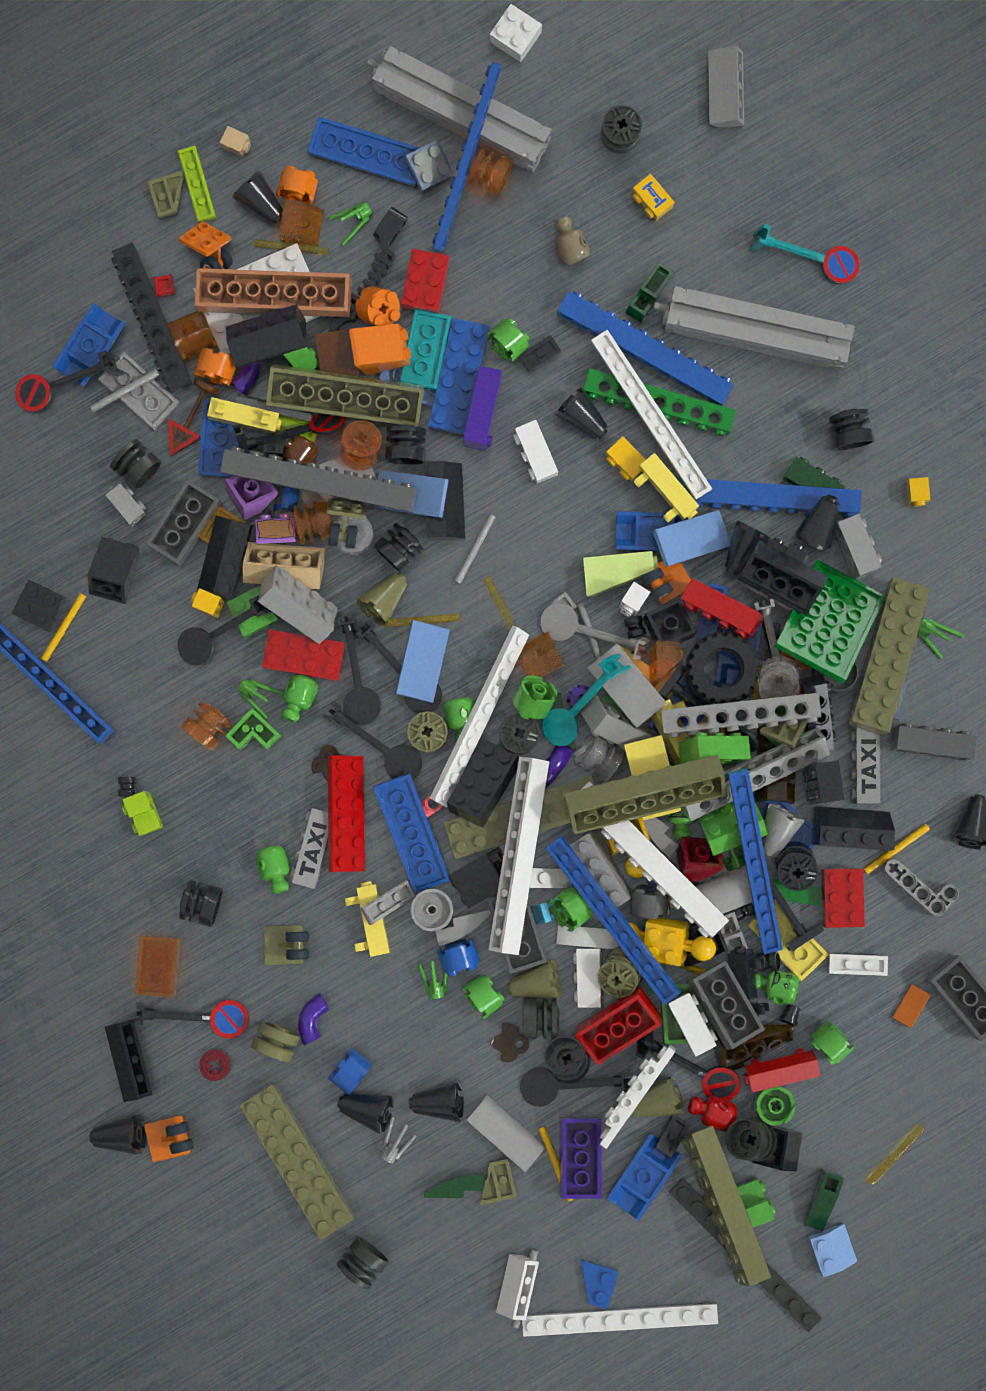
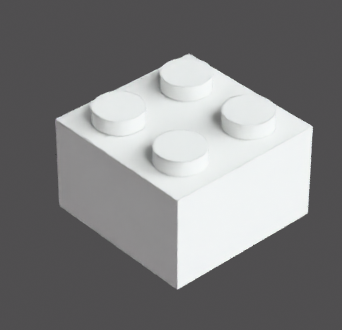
[490,4,542,63]

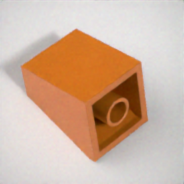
[349,324,411,376]

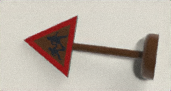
[168,378,219,456]

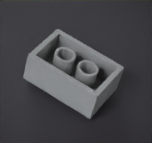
[834,514,882,579]

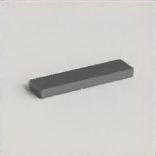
[236,393,312,422]

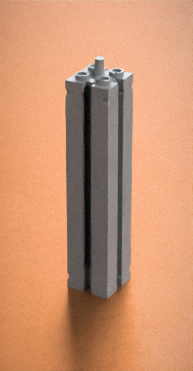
[367,46,552,173]
[654,286,855,371]

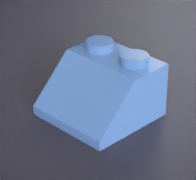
[807,1223,857,1277]

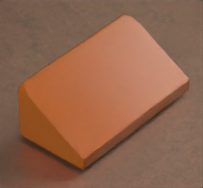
[892,984,930,1028]

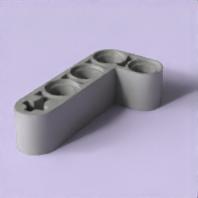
[882,859,959,916]

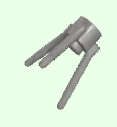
[380,1117,416,1164]

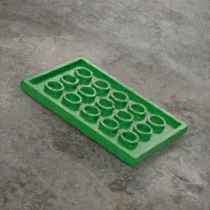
[774,560,886,684]

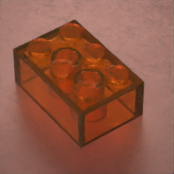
[134,935,182,998]

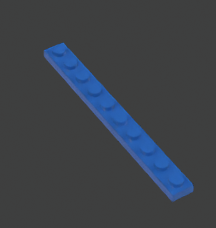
[432,62,502,251]
[728,768,783,954]
[546,836,681,1005]

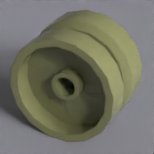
[251,1021,301,1063]

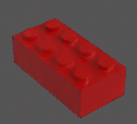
[681,578,763,640]
[262,629,346,682]
[575,986,662,1066]

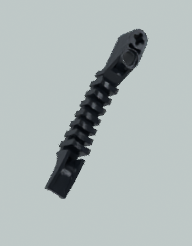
[328,207,408,332]

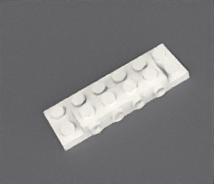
[600,1044,676,1149]

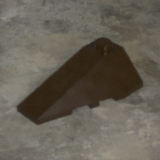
[713,1024,794,1070]

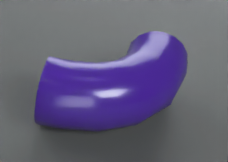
[231,362,260,394]
[545,745,573,789]
[298,993,329,1045]

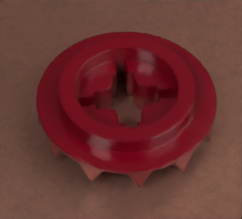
[199,1049,231,1081]

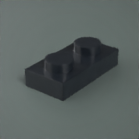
[519,335,561,373]
[653,1115,690,1158]

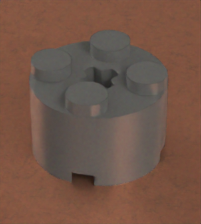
[630,885,670,919]

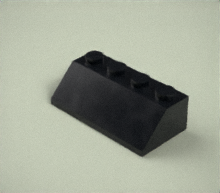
[226,304,307,369]
[424,461,465,541]
[197,515,253,600]
[738,540,828,616]
[813,807,895,850]

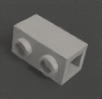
[106,483,147,527]

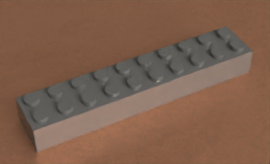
[220,447,418,513]

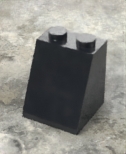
[87,537,139,604]
[449,846,504,909]

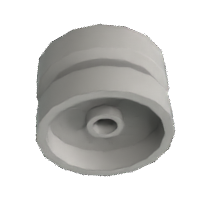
[411,888,454,931]

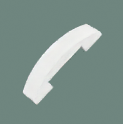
[556,925,619,949]

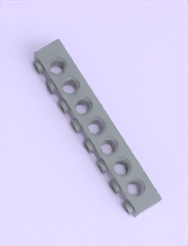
[661,693,821,738]
[683,728,830,821]

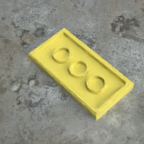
[624,735,681,820]
[747,899,829,981]

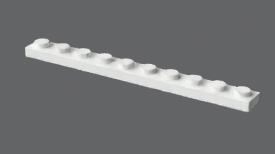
[591,330,712,500]
[430,626,529,807]
[522,1303,718,1337]

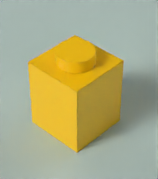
[906,477,930,507]

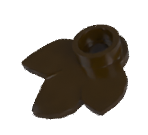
[311,745,345,781]
[490,1023,529,1062]

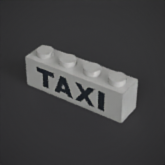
[850,727,880,804]
[290,808,328,889]

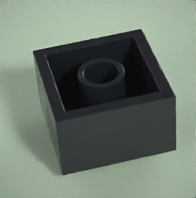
[11,579,67,632]
[643,598,697,653]

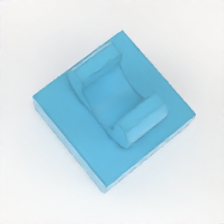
[531,903,554,925]

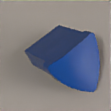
[273,486,299,513]

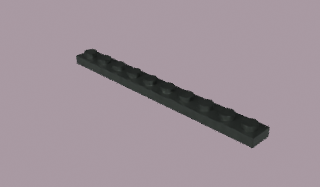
[669,1178,822,1333]

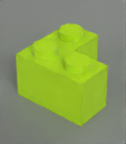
[121,791,163,836]

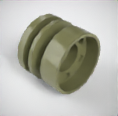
[407,711,448,754]
[597,946,642,998]

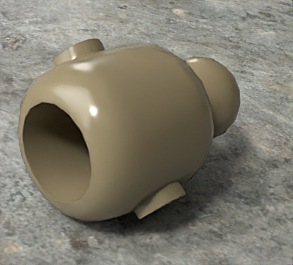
[555,216,590,265]

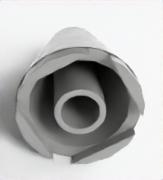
[761,803,805,859]

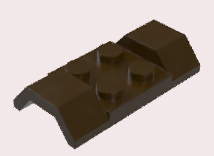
[756,726,796,804]

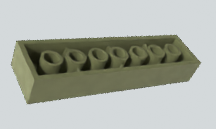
[266,364,424,426]
[848,577,930,737]
[564,755,726,834]
[444,775,594,859]
[239,1082,355,1240]
[682,1126,771,1286]

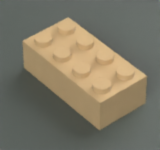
[243,542,325,589]

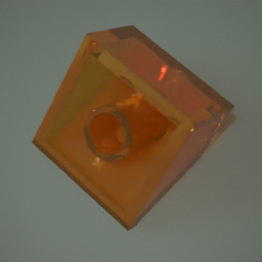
[279,199,324,248]
[168,311,217,360]
[518,632,566,678]
[649,641,683,688]

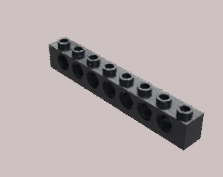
[111,242,193,393]

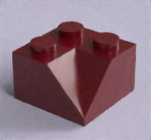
[677,836,724,882]

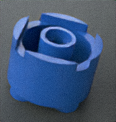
[436,938,480,977]
[327,1047,372,1095]

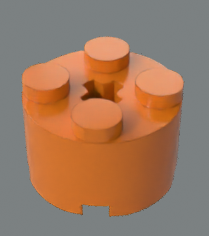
[276,166,318,207]
[355,286,400,326]
[193,348,236,386]

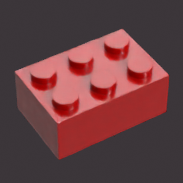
[401,248,450,314]
[821,869,865,928]

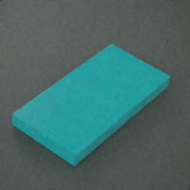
[399,309,452,391]

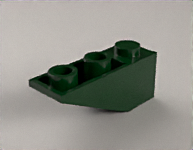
[782,457,845,489]
[804,1169,844,1231]

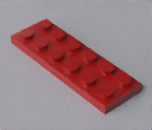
[327,755,365,872]

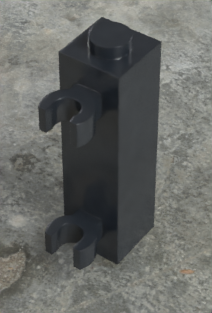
[727,946,770,1017]

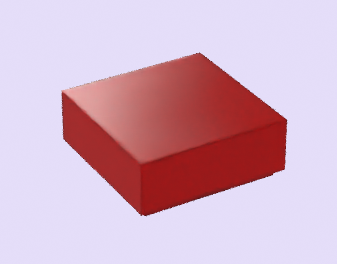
[153,274,176,297]

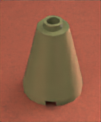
[356,573,407,626]
[507,960,562,999]
[631,1076,684,1118]

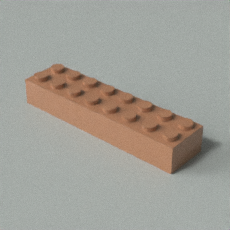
[195,268,352,317]

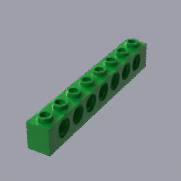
[584,368,736,436]

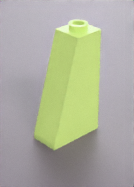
[583,551,658,598]

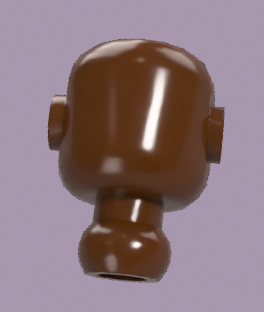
[281,435,318,466]

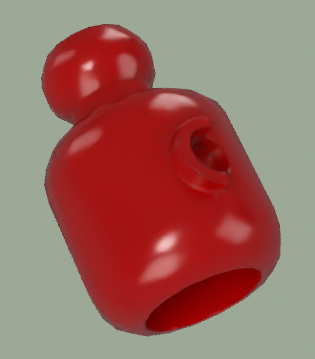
[688,1095,737,1132]

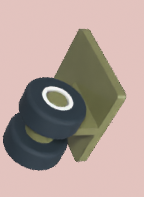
[326,498,366,549]
[264,925,310,965]

